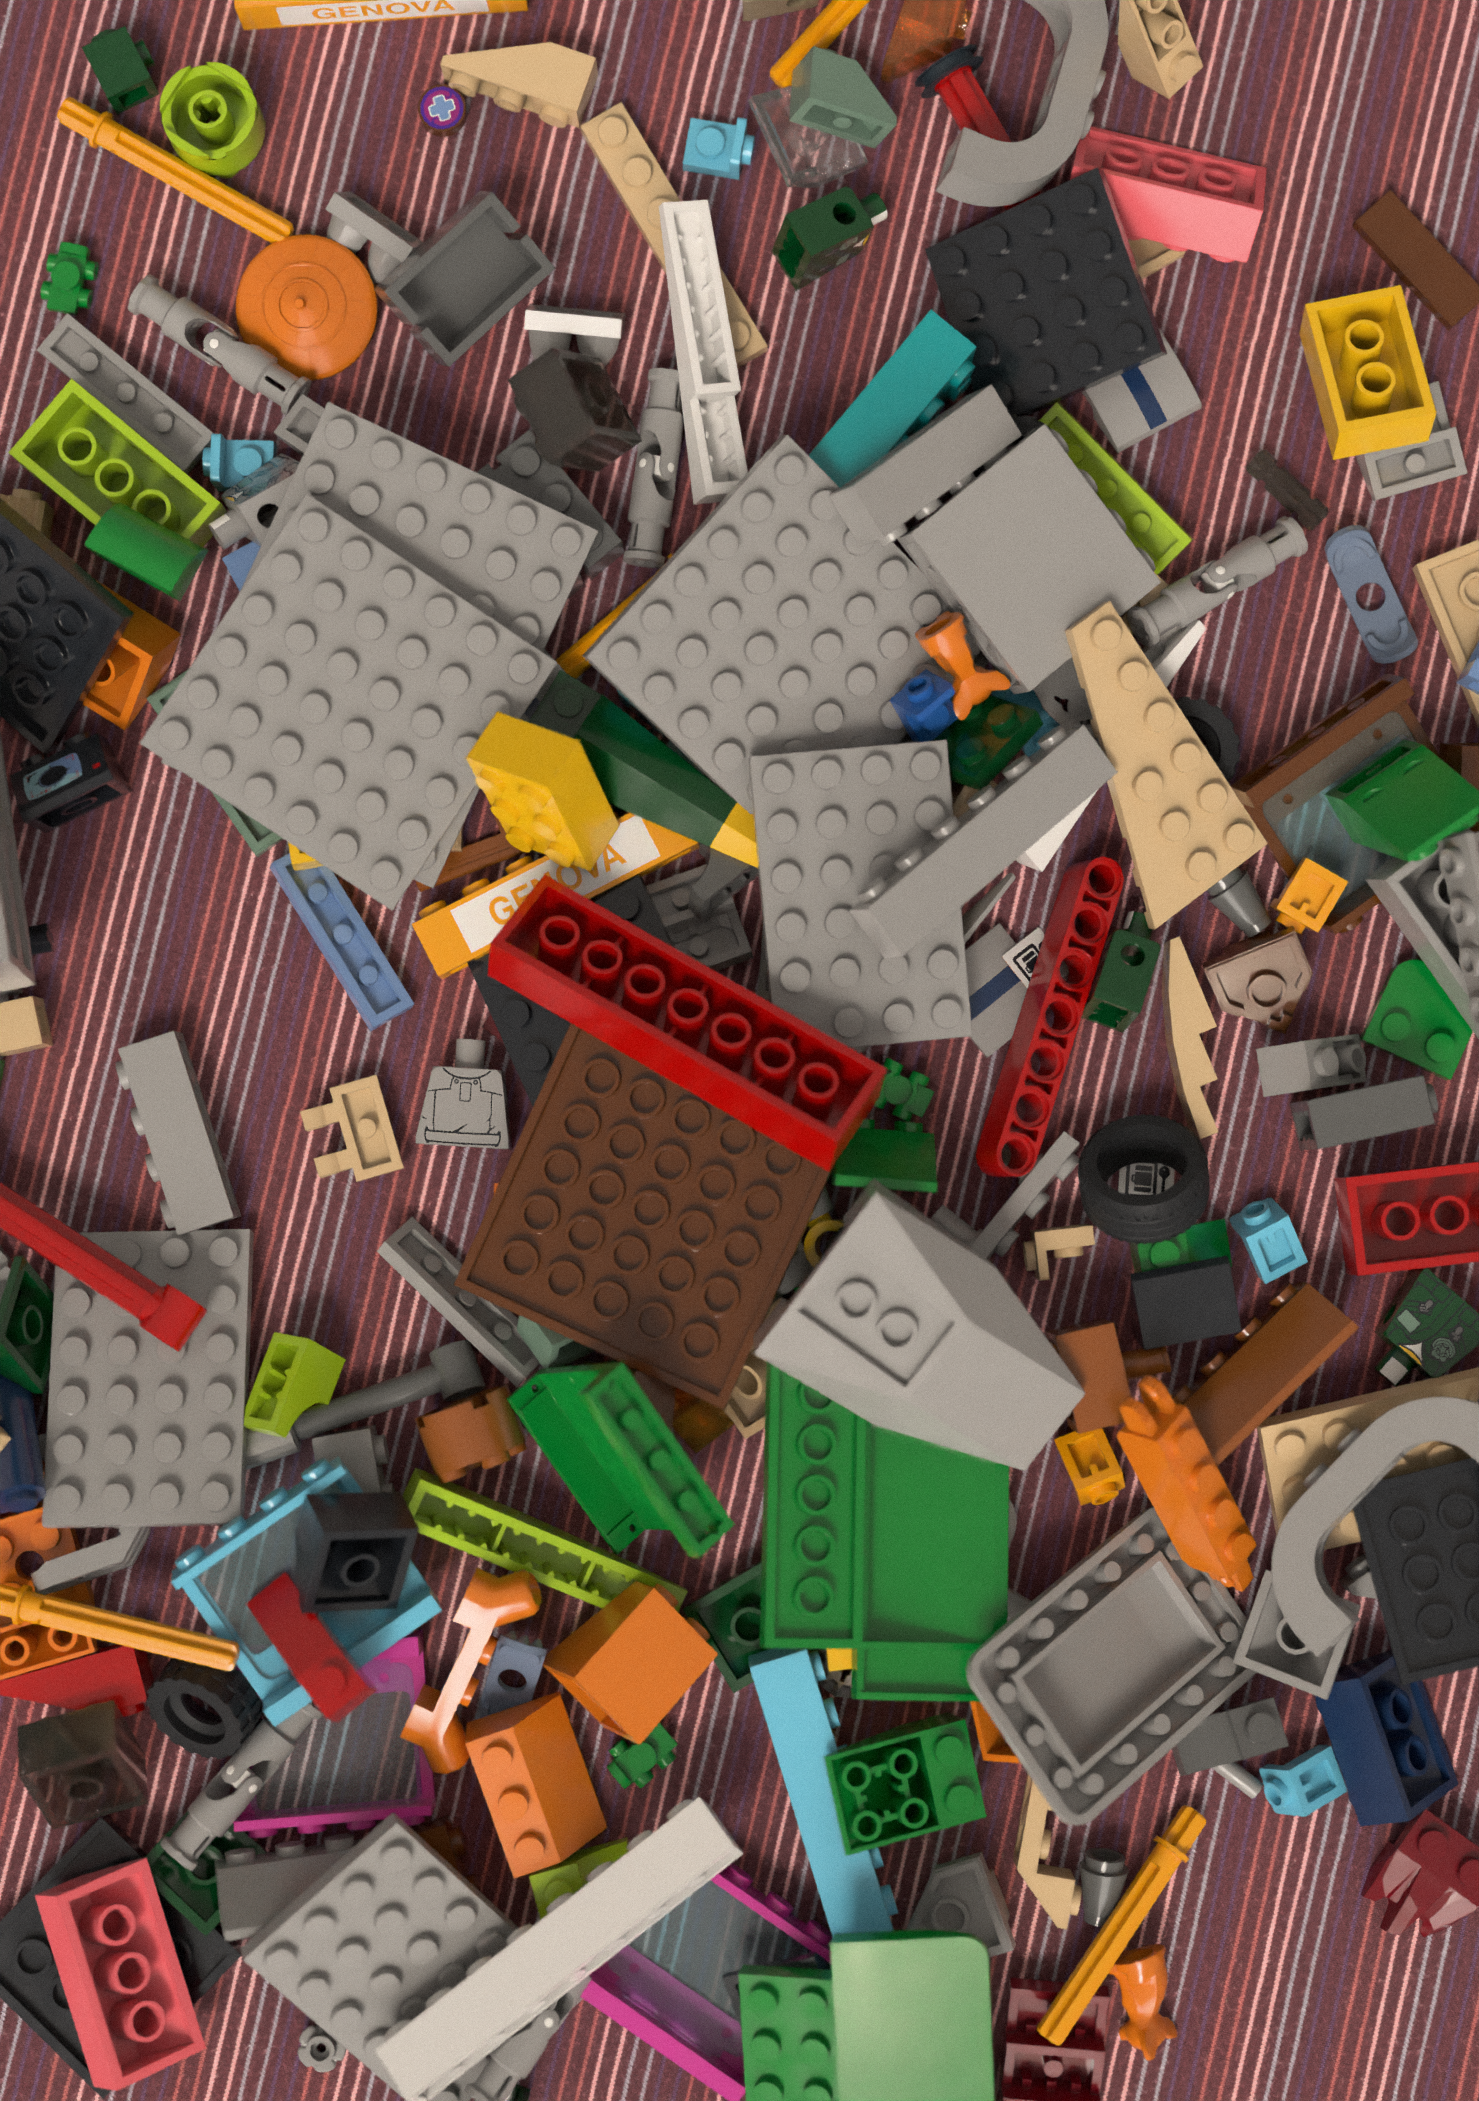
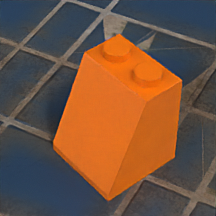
[543,1581,718,1745]

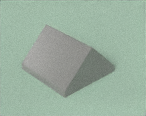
[1233,1570,1361,1700]

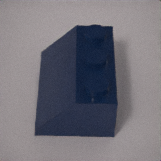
[1315,1650,1459,1826]

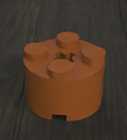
[414,1384,528,1484]

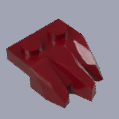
[1361,1809,1479,1938]

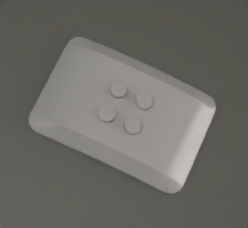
[966,1507,1257,1825]

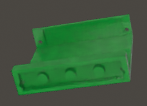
[506,1362,735,1558]

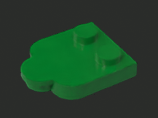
[1360,960,1473,1081]

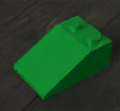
[831,1119,937,1192]

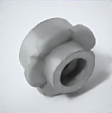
[298,2024,346,2072]

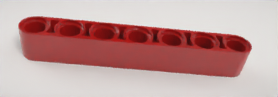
[976,857,1124,1177]

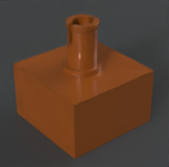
[1045,1318,1171,1434]

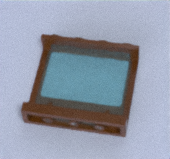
[1230,673,1479,934]

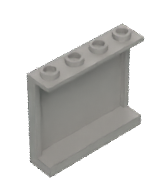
[897,424,1161,695]

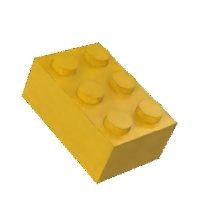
[1300,285,1436,460]
[466,712,620,871]

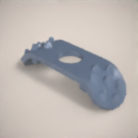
[1324,525,1419,664]
[475,1630,548,1720]

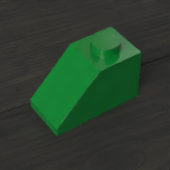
[1130,1219,1233,1273]

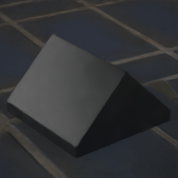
[1130,1255,1242,1350]

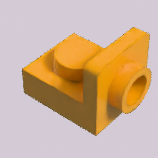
[1270,857,1348,935]
[1054,1428,1125,1505]

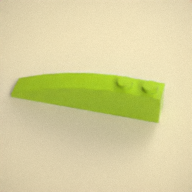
[403,1467,688,1612]

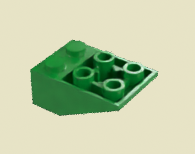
[1325,739,1479,862]
[823,1712,987,1856]

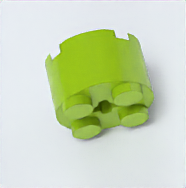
[160,62,266,178]

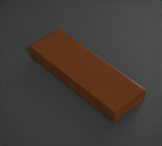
[1352,190,1479,331]

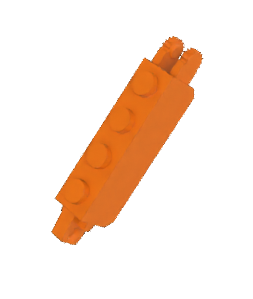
[1116,1375,1257,1592]

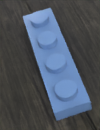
[270,853,414,1031]

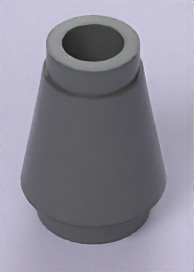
[1207,867,1272,937]
[1080,1848,1129,1927]

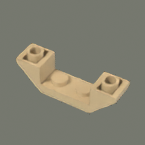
[1013,1772,1081,1929]

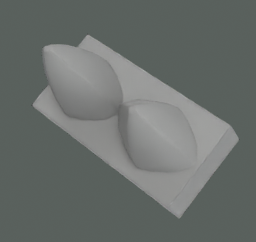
[325,192,424,284]
[524,304,625,377]

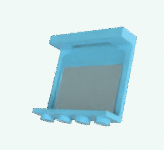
[171,1456,442,1727]

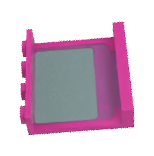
[233,1629,436,1838]
[580,1863,833,2101]

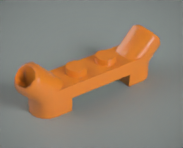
[400,1567,542,1774]

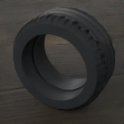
[1078,1114,1210,1244]

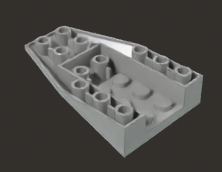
[753,1178,1085,1471]

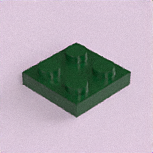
[932,695,1044,790]

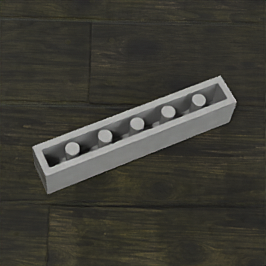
[849,725,1117,958]

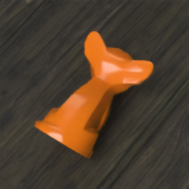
[915,611,1011,720]
[1109,1944,1178,2061]

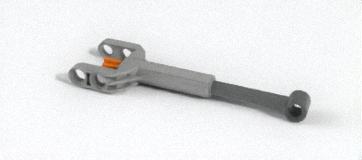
[31,1340,486,1594]

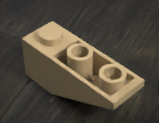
[1118,0,1203,99]
[440,42,598,128]

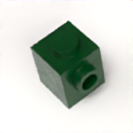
[82,26,160,115]

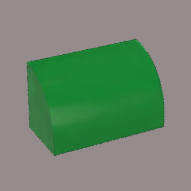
[84,503,209,601]

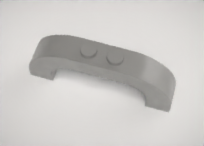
[936,0,1109,207]
[1272,1397,1479,1657]

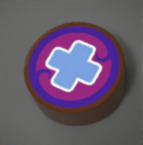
[418,84,467,137]

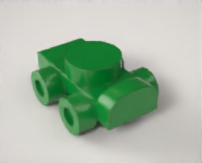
[40,242,99,316]
[874,1058,934,1122]
[606,1722,678,1789]

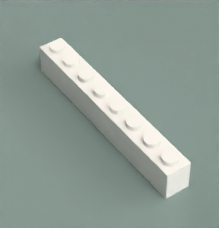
[375,1797,744,2101]

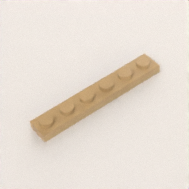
[580,102,768,369]

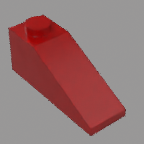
[246,1572,377,1723]
[0,1644,154,1718]

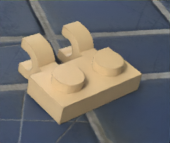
[300,1075,404,1182]

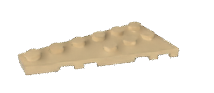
[1065,601,1268,929]

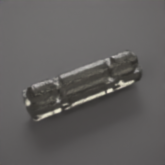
[1246,449,1329,530]

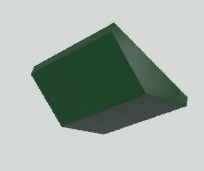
[0,1256,54,1394]
[683,1561,772,1693]
[144,1811,267,1936]

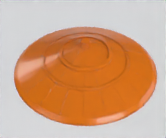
[235,234,377,381]

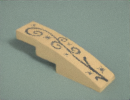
[1162,936,1218,1139]

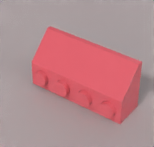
[1068,126,1267,263]
[35,1858,206,2091]

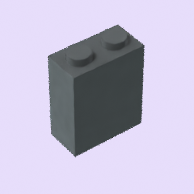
[1289,1075,1438,1150]

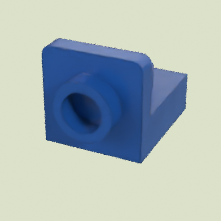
[890,669,958,743]

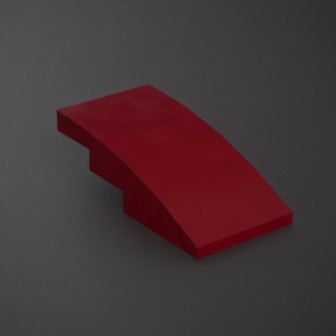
[998,1977,1110,2101]

